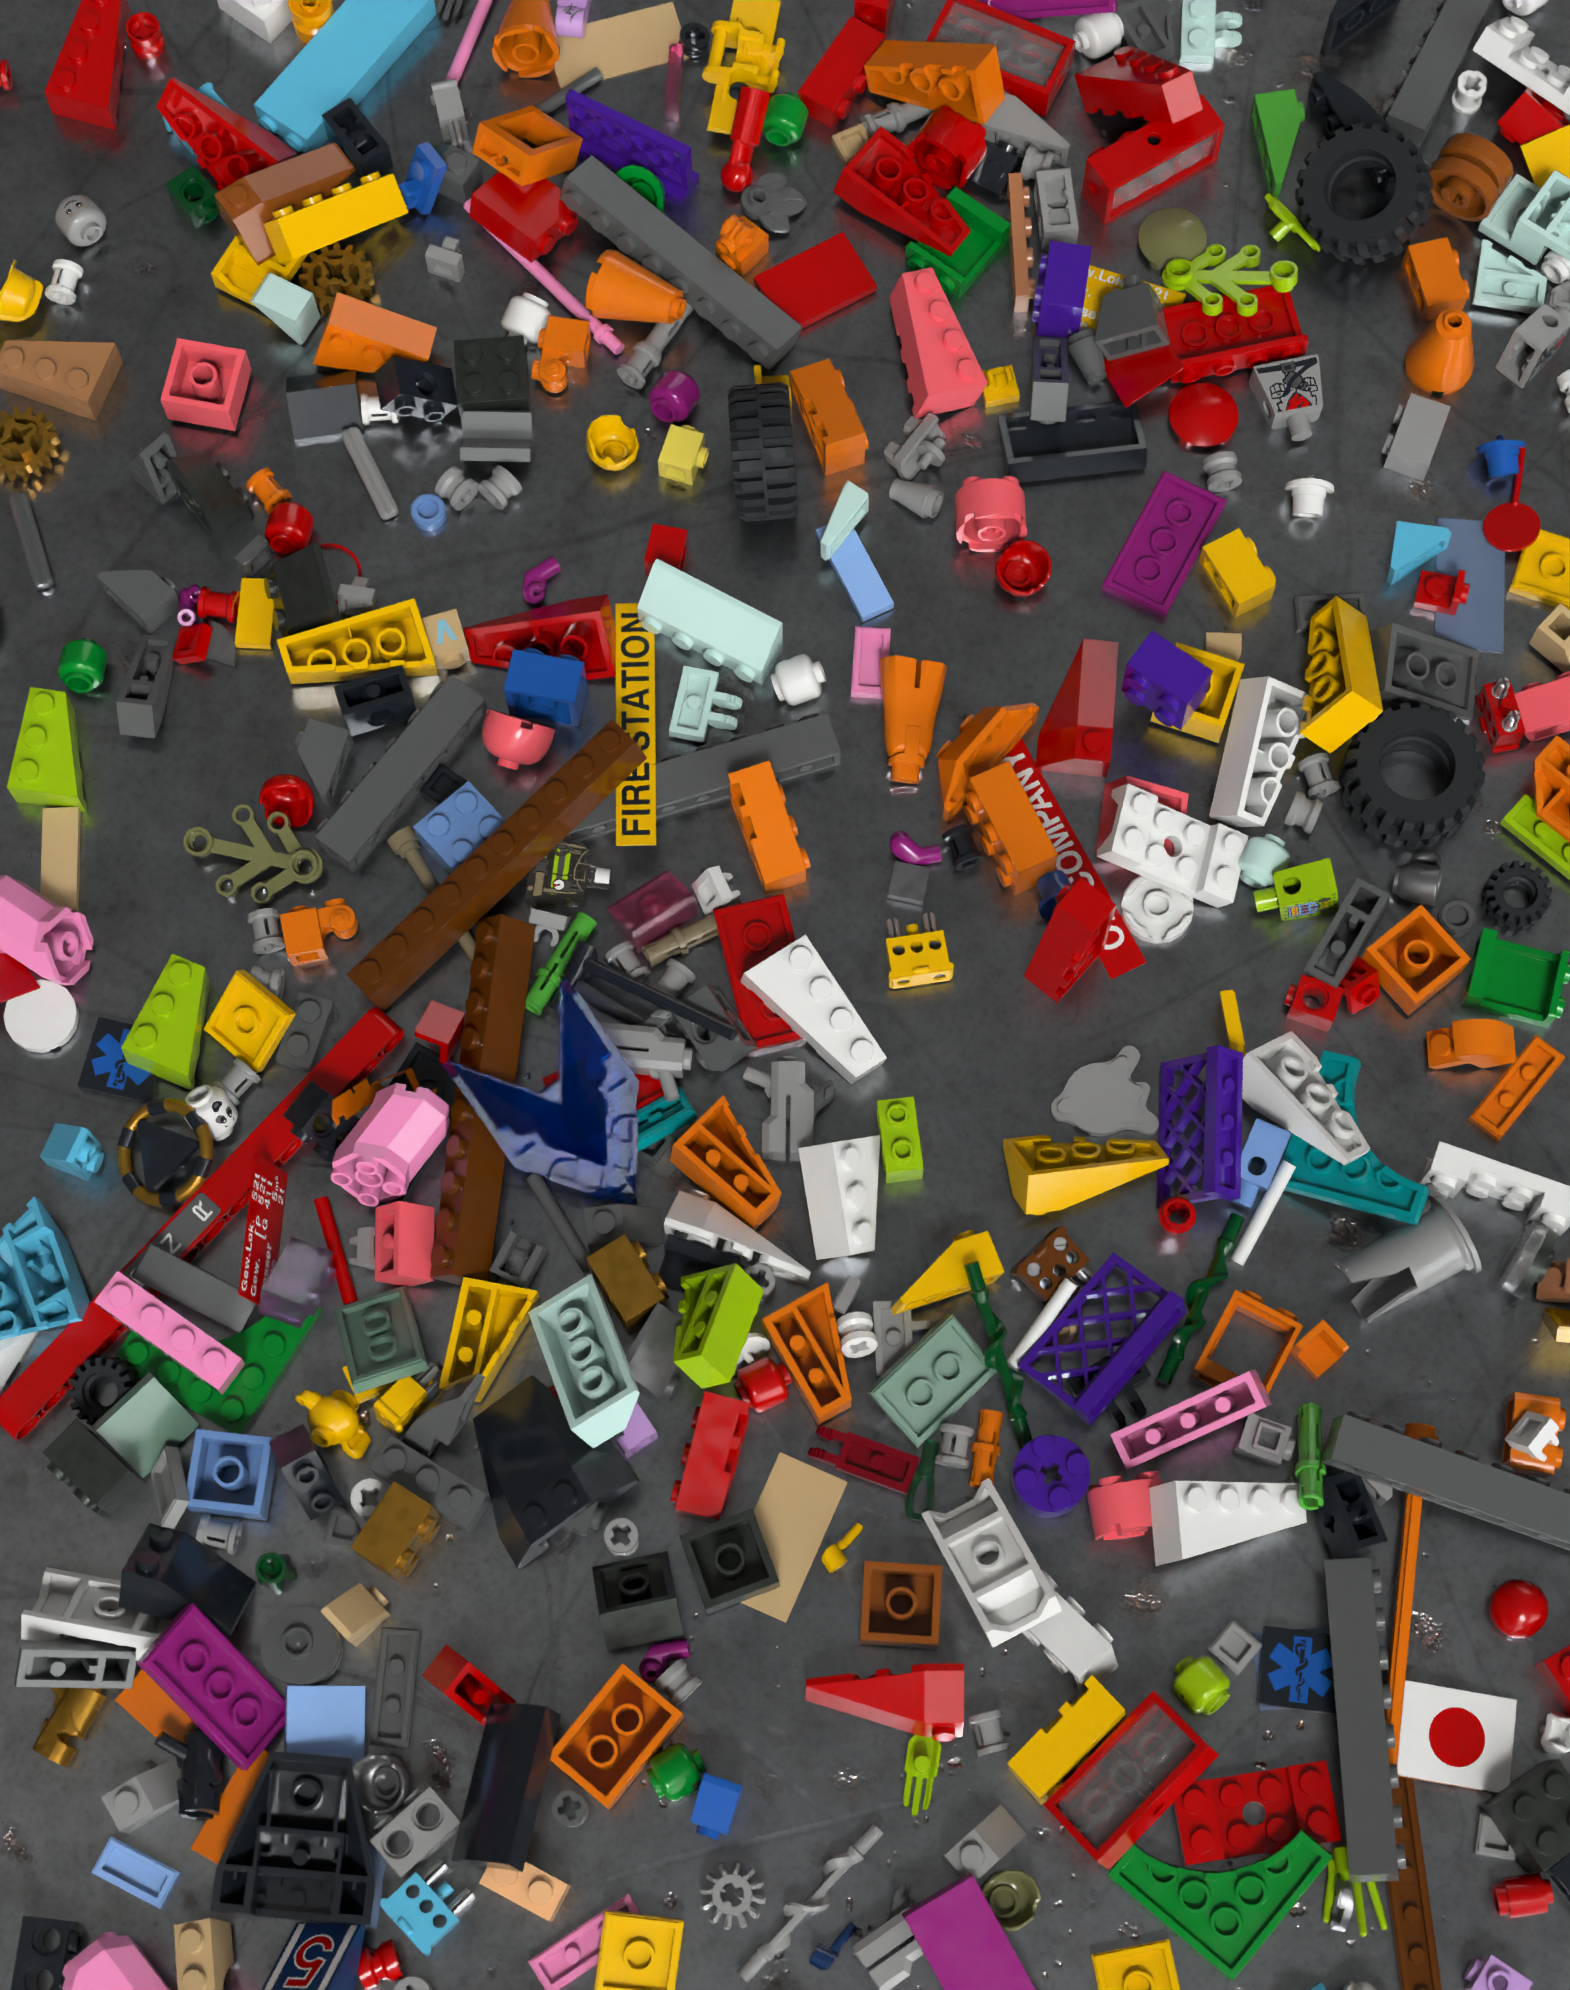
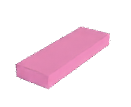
[528,1894,641,1990]

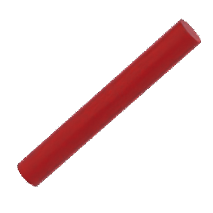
[314,1196,358,1305]

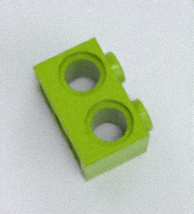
[876,1096,924,1183]

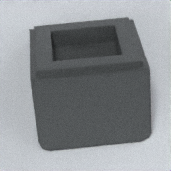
[630,1134,678,1179]

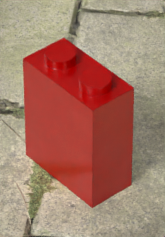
[469,171,578,263]

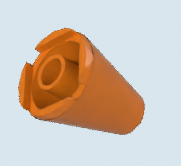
[492,0,560,78]
[585,249,686,324]
[1405,308,1474,394]

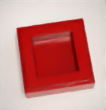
[173,623,213,665]

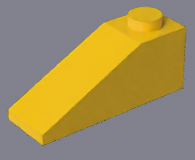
[890,1230,1004,1315]

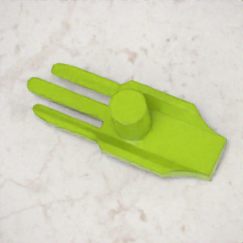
[1264,193,1320,252]
[903,1735,942,1816]

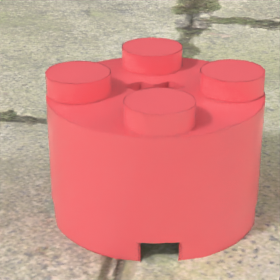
[954,476,1027,553]
[1087,1471,1163,1540]

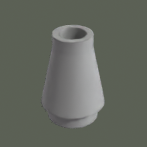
[889,478,944,518]

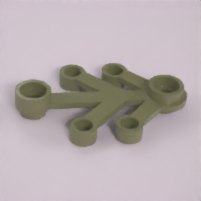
[183,804,324,905]

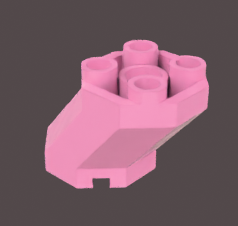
[0,875,94,985]
[331,1083,449,1207]
[62,1931,171,1990]

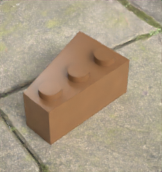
[0,340,123,421]

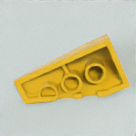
[1003,1135,1169,1215]

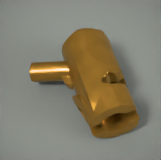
[32,1688,107,1768]

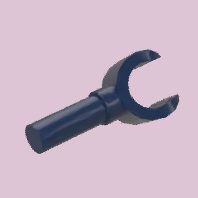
[809,1922,858,1970]

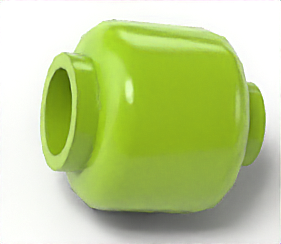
[1172,1655,1231,1715]

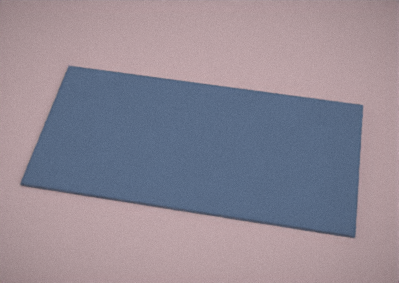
[1434,518,1505,653]

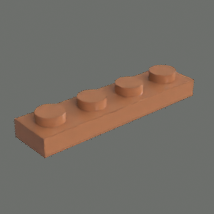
[1006,173,1035,313]

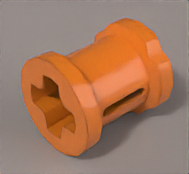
[246,468,292,514]

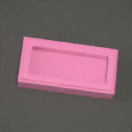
[851,626,891,699]

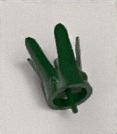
[255,1552,298,1594]

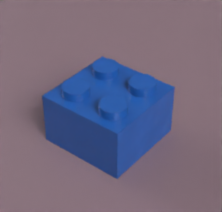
[504,648,588,728]

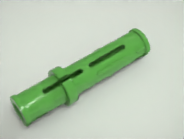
[525,912,597,1015]
[1295,1403,1326,1510]

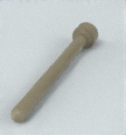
[387,826,476,962]

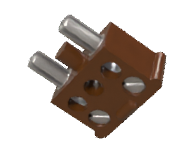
[1010,1226,1094,1313]

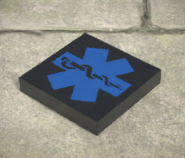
[77,1017,159,1104]
[1257,1626,1336,1715]

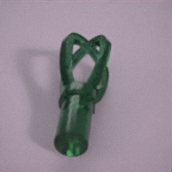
[905,1440,939,1521]

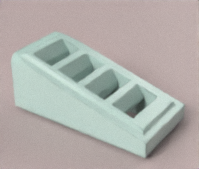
[820,480,869,561]

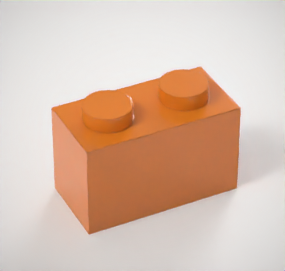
[1402,237,1470,323]

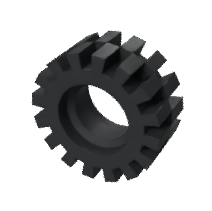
[1481,860,1553,932]
[67,1356,141,1425]

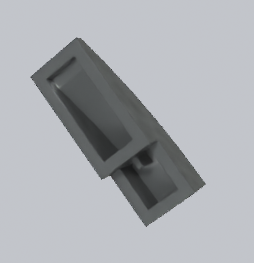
[131,1243,256,1333]
[402,1373,485,1458]

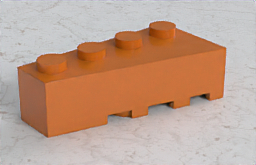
[864,40,1005,125]

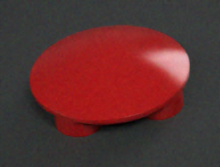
[1169,383,1239,447]

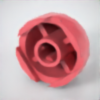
[482,709,556,770]

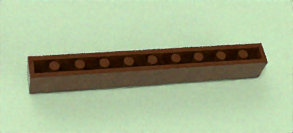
[346,719,647,1011]
[430,914,536,1286]

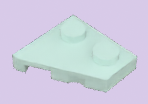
[1472,239,1547,314]

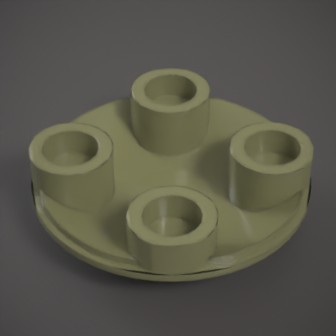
[1138,208,1207,271]

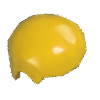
[586,415,639,471]

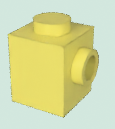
[658,424,709,485]

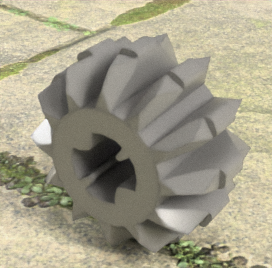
[699,1860,766,1930]

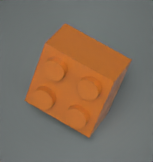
[1361,905,1471,1016]

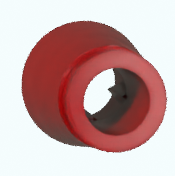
[1158,1197,1196,1236]

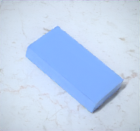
[91,1836,181,1909]

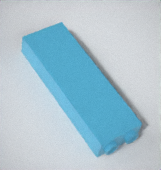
[254,0,437,153]

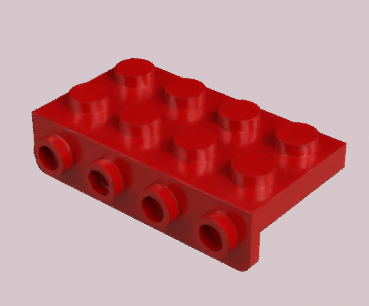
[1163,285,1309,383]

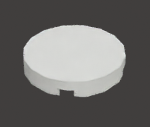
[1120,875,1194,944]
[3,980,79,1053]

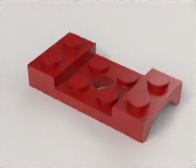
[1173,1760,1342,1867]

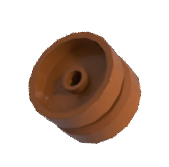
[1428,133,1514,221]

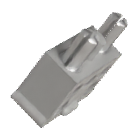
[430,78,469,151]

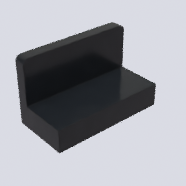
[658,1234,741,1293]

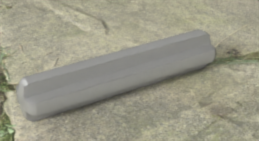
[341,426,398,520]

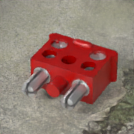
[1475,677,1526,754]

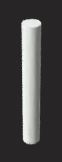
[1230,1160,1296,1266]
[1007,1278,1077,1372]

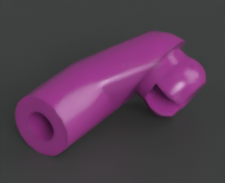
[522,556,561,603]
[177,584,201,626]
[890,831,942,866]
[639,1638,690,1683]

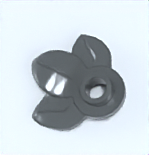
[740,172,807,233]

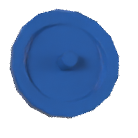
[1476,435,1526,477]
[1037,870,1074,921]

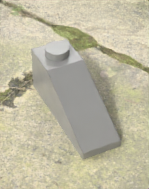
[971,91,1070,167]

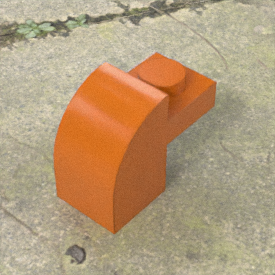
[1426,1019,1516,1070]

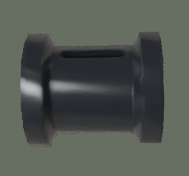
[941,824,984,871]

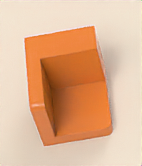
[1290,1319,1349,1380]

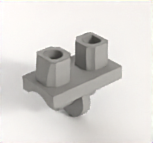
[883,412,946,482]

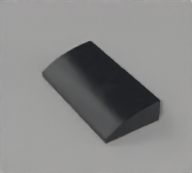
[997,401,1147,483]
[451,1703,561,1872]

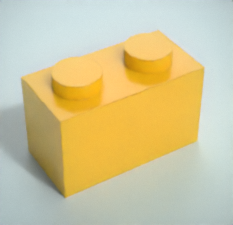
[1199,528,1276,618]

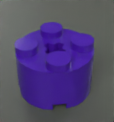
[1010,1435,1090,1518]

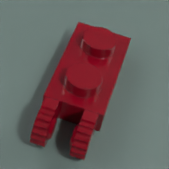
[807,1425,920,1496]

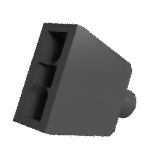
[1095,275,1170,361]

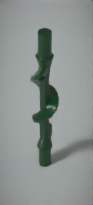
[1156,1213,1244,1386]
[964,1261,1033,1448]

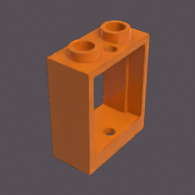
[472,105,583,187]
[1190,1289,1304,1394]

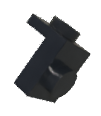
[971,140,1024,196]

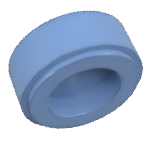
[410,494,447,531]

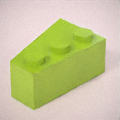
[7,687,86,812]
[121,954,211,1091]

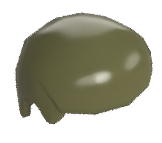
[980,1869,1041,1931]

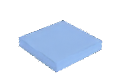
[284,1686,365,1764]

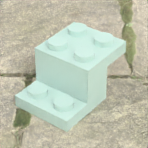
[1478,170,1570,265]

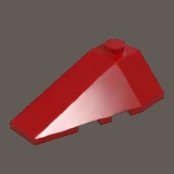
[1035,639,1119,777]

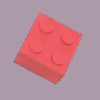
[160,338,252,431]

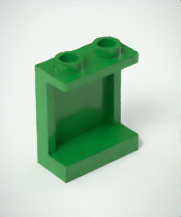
[905,187,1010,299]
[1461,927,1570,1028]

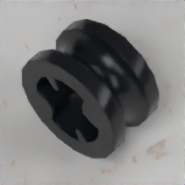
[678,22,710,58]

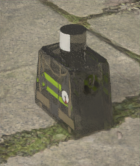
[525,839,612,909]

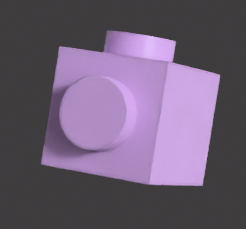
[1464,1954,1533,1990]

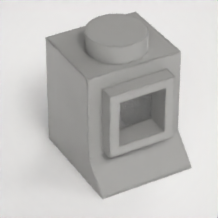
[1233,1413,1296,1469]

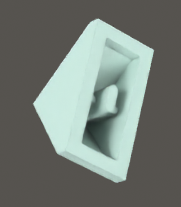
[250,273,320,345]

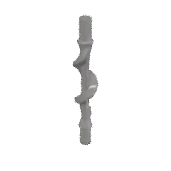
[737,1823,883,1983]

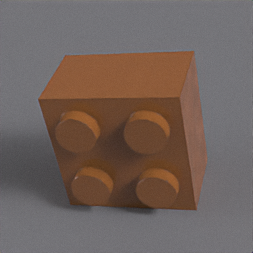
[859,1561,942,1649]

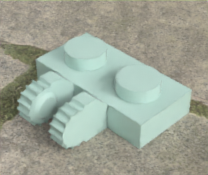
[1179,0,1242,64]
[669,666,743,743]

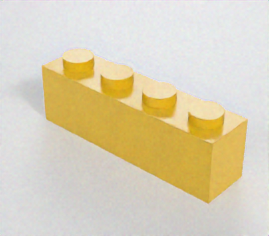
[263,171,409,264]

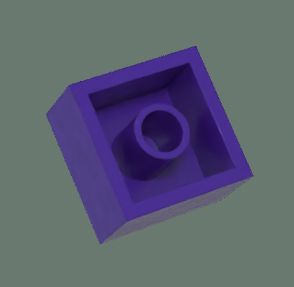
[1032,241,1092,340]
[1121,631,1213,730]

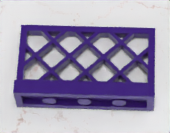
[565,89,699,207]
[1157,1045,1243,1207]
[1017,1252,1186,1426]

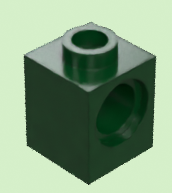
[165,165,220,229]

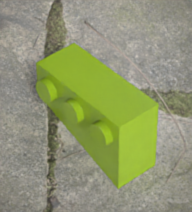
[673,1263,764,1389]

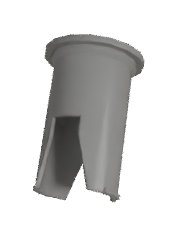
[1334,1196,1482,1323]

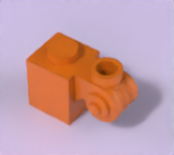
[715,214,769,278]
[531,316,592,393]
[280,898,358,966]

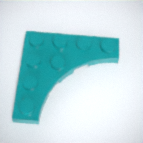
[1282,1050,1430,1225]

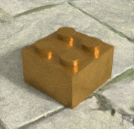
[586,1234,670,1336]
[350,1481,441,1581]

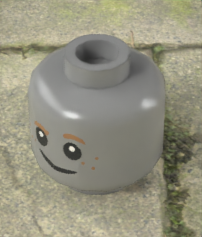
[55,194,107,247]

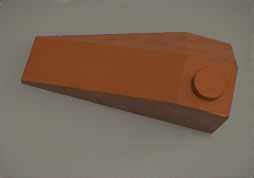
[214,142,355,266]

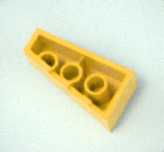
[1300,596,1383,754]
[277,598,438,684]

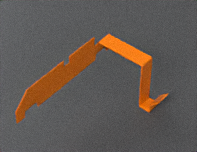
[332,1068,437,1126]

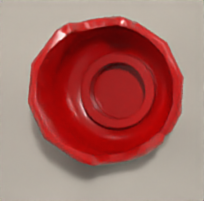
[995,540,1052,597]
[259,774,314,828]
[1489,1578,1549,1639]

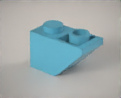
[40,1123,104,1181]

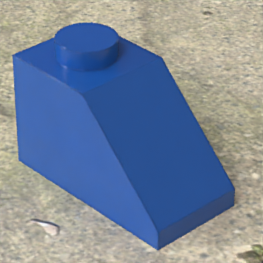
[690,1773,743,1840]

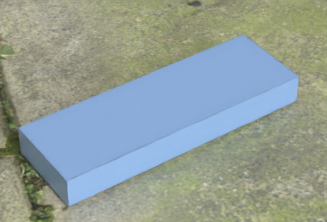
[816,525,894,622]

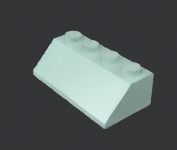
[637,559,783,685]
[528,1274,640,1448]

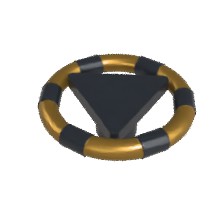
[117,1098,213,1207]

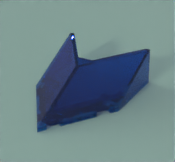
[442,978,639,1205]

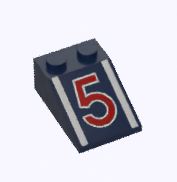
[261,1923,366,1990]

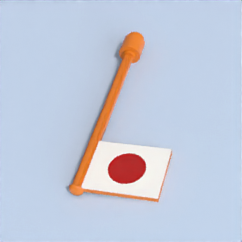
[1384,1423,1517,1794]

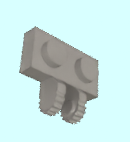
[872,1300,939,1379]

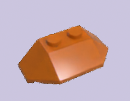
[936,703,1039,824]
[1533,735,1570,843]

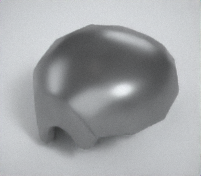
[352,1753,409,1815]

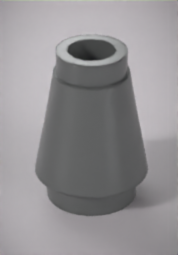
[1068,329,1107,384]

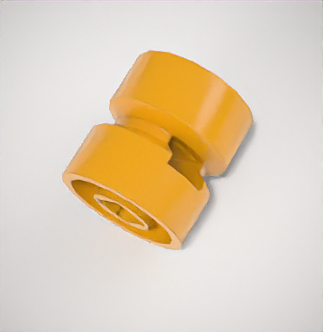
[288,0,335,44]

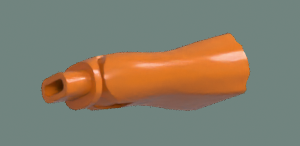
[879,655,947,784]

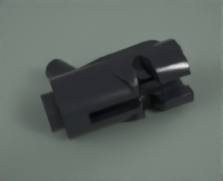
[154,1726,222,1820]

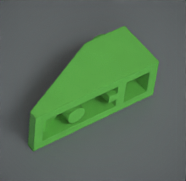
[1250,89,1305,199]

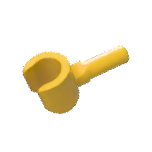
[821,1522,864,1573]

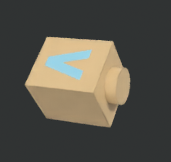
[422,609,471,670]

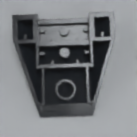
[472,1376,640,1569]
[210,1751,375,1925]

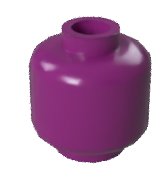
[648,370,700,422]

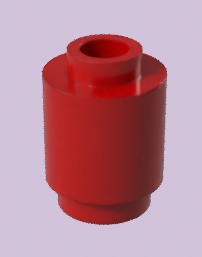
[1491,1872,1554,1919]

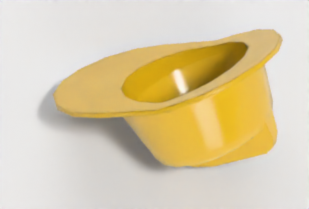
[0,259,43,322]

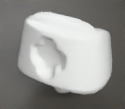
[1540,1711,1570,1753]

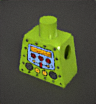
[1253,858,1339,921]

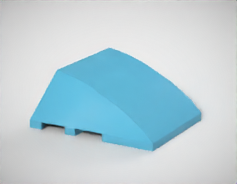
[0,1196,90,1340]

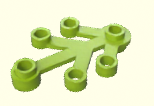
[1162,244,1298,317]

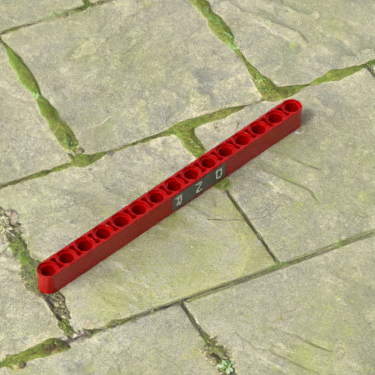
[0,1006,405,1441]

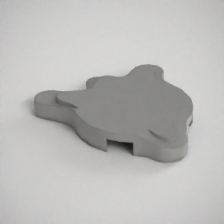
[1050,1045,1159,1137]

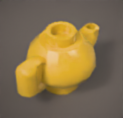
[295,1389,371,1459]

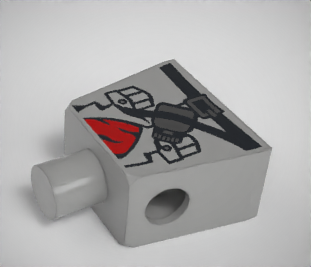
[1495,304,1570,389]
[1249,354,1323,441]

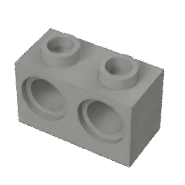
[1033,168,1079,253]
[370,1786,461,1879]

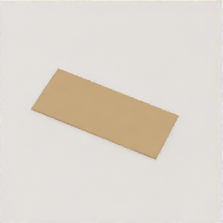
[554,2,690,89]
[740,1452,848,1623]

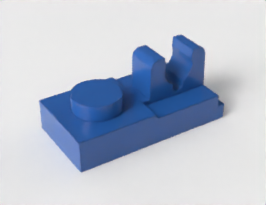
[399,142,448,215]

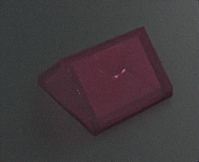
[606,870,698,954]

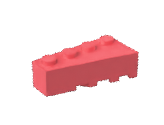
[889,267,988,419]

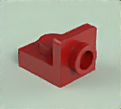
[1413,569,1470,616]
[1339,957,1380,1014]

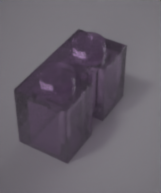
[259,1237,336,1329]

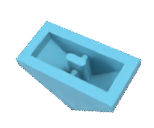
[1387,521,1452,586]

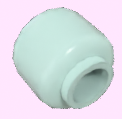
[1238,834,1291,890]

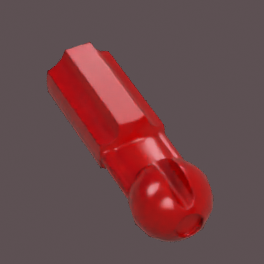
[720,86,770,193]

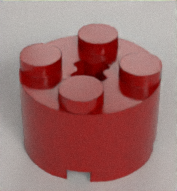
[908,106,987,190]

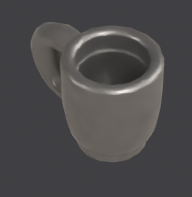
[1392,850,1443,906]

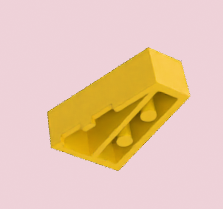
[439,1277,541,1403]
[1007,1675,1126,1805]

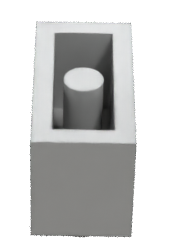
[1381,393,1451,481]

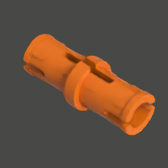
[968,1409,1004,1489]

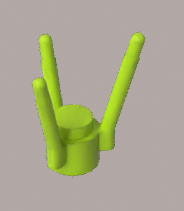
[1322,1847,1388,1937]

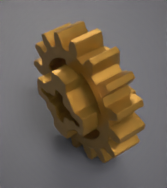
[299,242,375,315]
[0,406,60,482]

